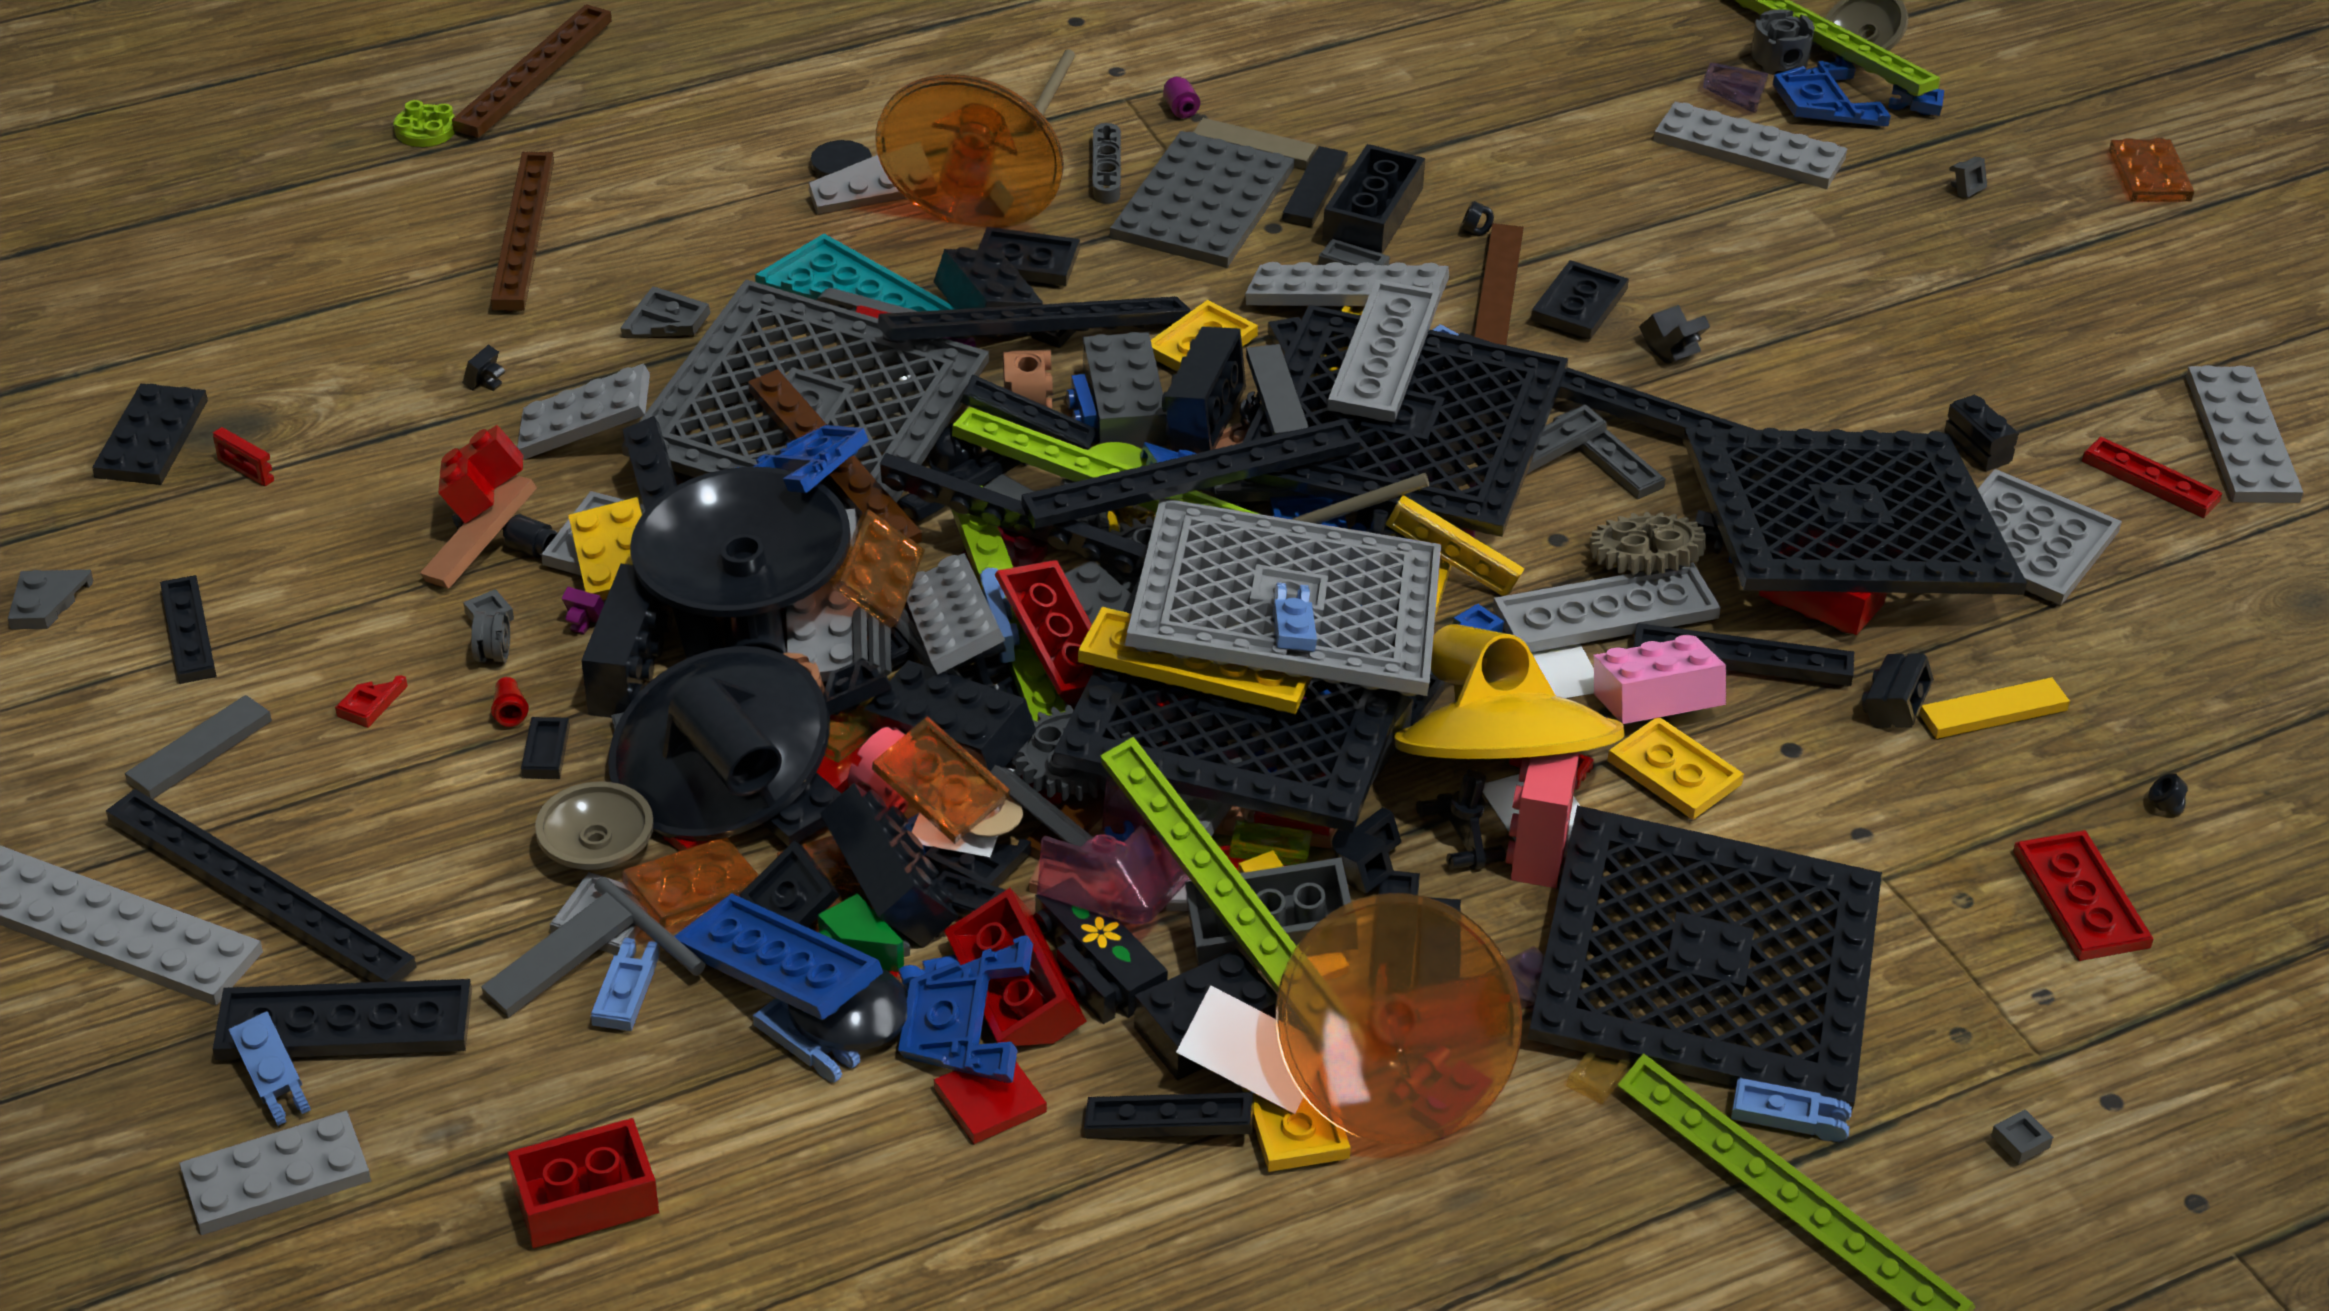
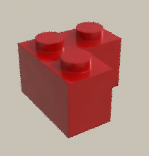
[438,425,523,524]

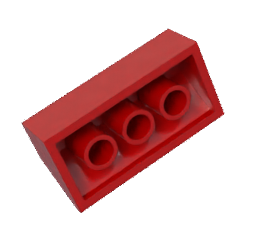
[995,560,1095,709]
[944,887,1087,1046]

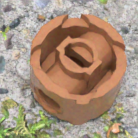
[1003,350,1053,409]

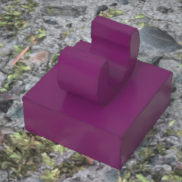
[561,586,604,634]

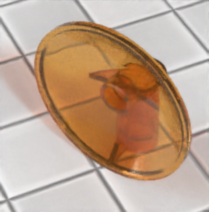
[875,74,1064,228]
[1276,893,1522,1145]

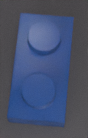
[1066,374,1098,442]

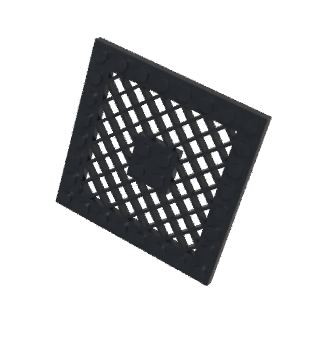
[1242,305,1568,537]
[1683,426,2027,595]
[1053,575,1404,833]
[1527,805,1882,1113]

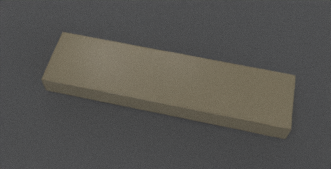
[1193,118,1317,170]

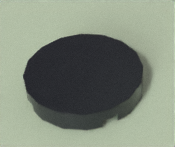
[810,140,872,178]

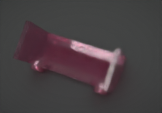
[1037,776,1190,924]

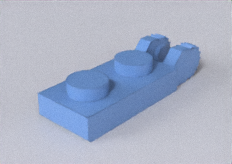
[980,567,1020,663]
[1273,582,1317,652]
[591,938,660,1031]
[753,998,861,1083]
[228,1011,311,1126]
[1731,1078,1852,1143]

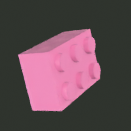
[1594,635,1726,724]

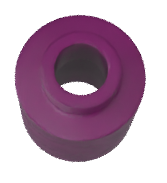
[1163,77,1200,118]

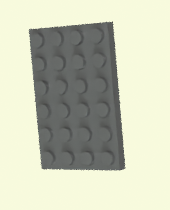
[1110,131,1295,268]

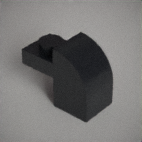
[1639,305,1710,363]
[1332,807,1402,893]

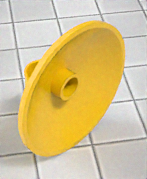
[1395,624,1624,759]

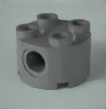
[1751,10,1815,74]

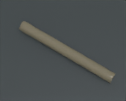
[1030,49,1075,122]
[1292,473,1429,524]

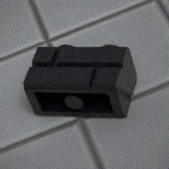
[1944,394,2019,471]
[1862,653,1934,728]

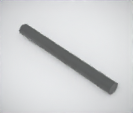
[594,877,705,976]

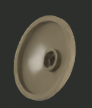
[1825,0,1909,63]
[535,781,654,870]

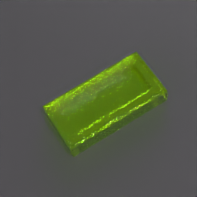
[1229,820,1312,866]

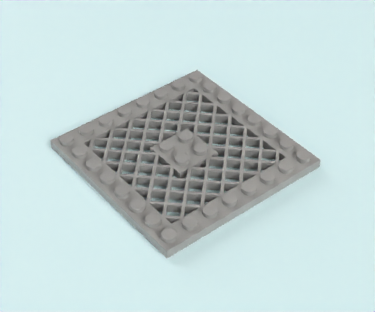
[1125,498,1441,696]

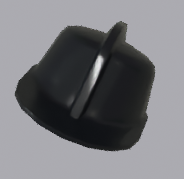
[927,423,983,473]

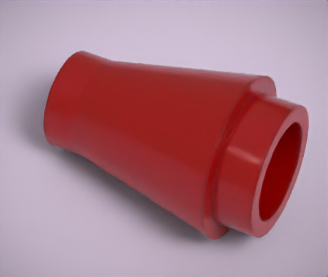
[491,677,529,727]

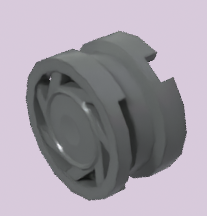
[471,611,510,663]

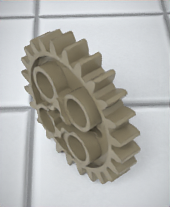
[1590,512,1706,575]

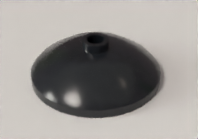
[788,968,908,1051]

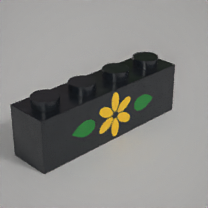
[1033,875,1168,1018]

